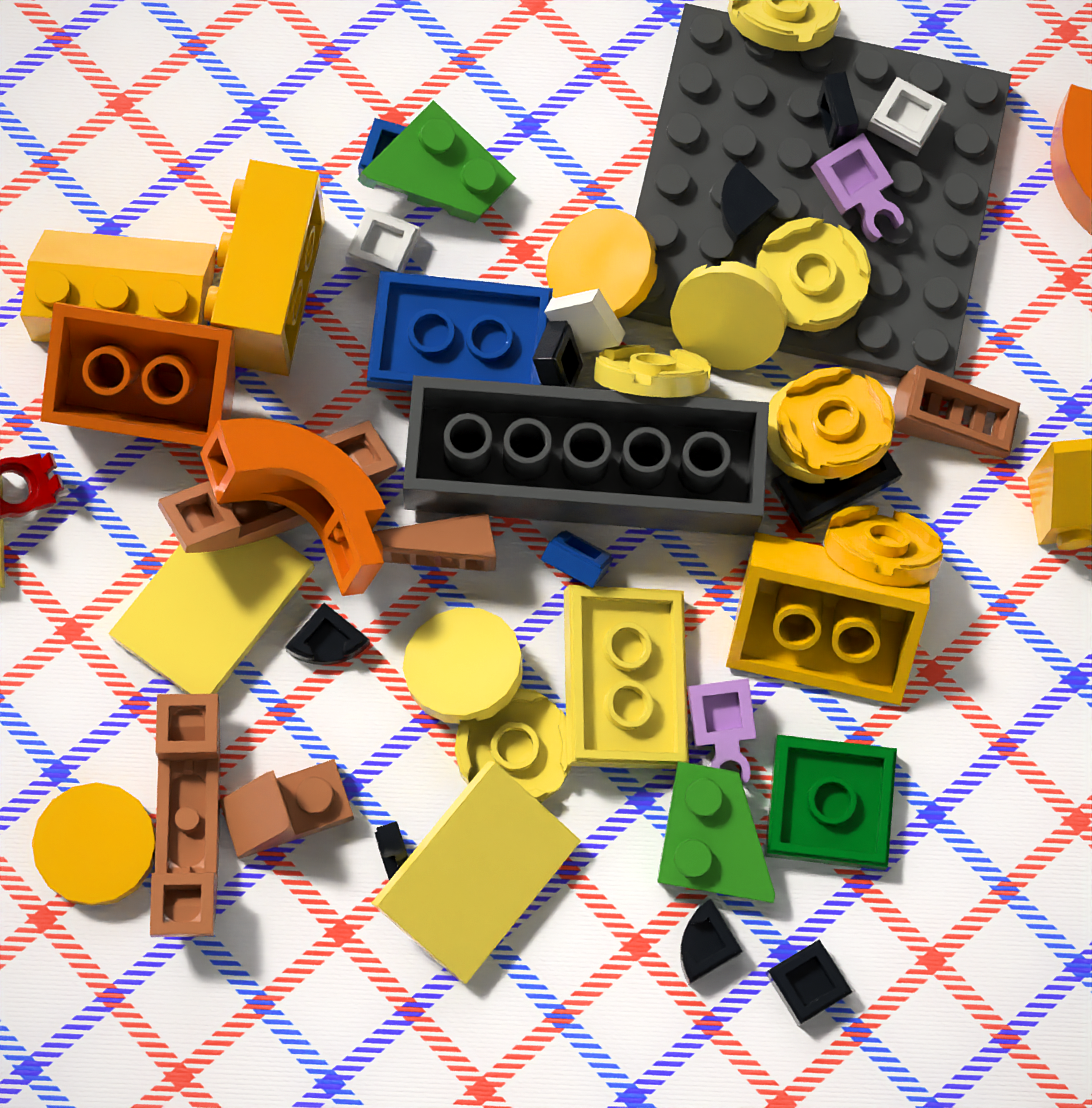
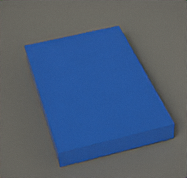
[367,271,553,391]

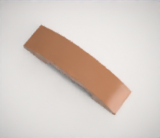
[158,420,397,553]
[150,694,220,937]

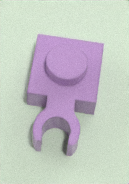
[811,133,904,242]
[687,678,757,783]

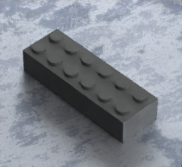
[403,375,769,536]

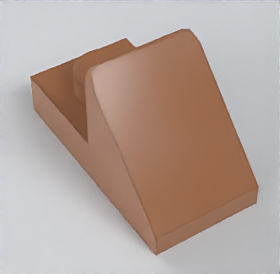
[219,759,354,859]

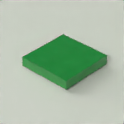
[764,735,897,871]

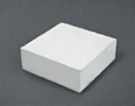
[867,77,947,156]
[345,207,420,276]
[544,288,626,354]

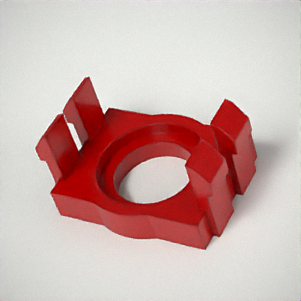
[0,452,65,519]

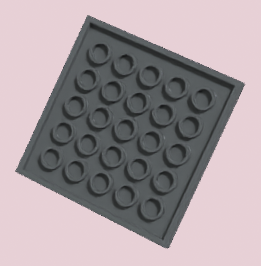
[624,3,1012,378]

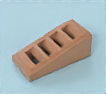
[893,365,1021,458]
[373,512,497,572]

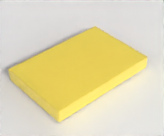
[108,535,315,694]
[564,585,689,769]
[371,760,581,984]

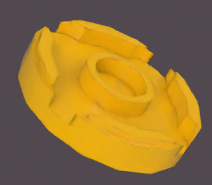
[546,208,658,319]
[777,367,895,478]
[824,505,944,587]
[32,782,156,906]

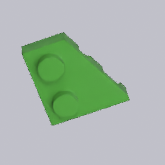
[357,100,517,223]
[657,761,775,903]

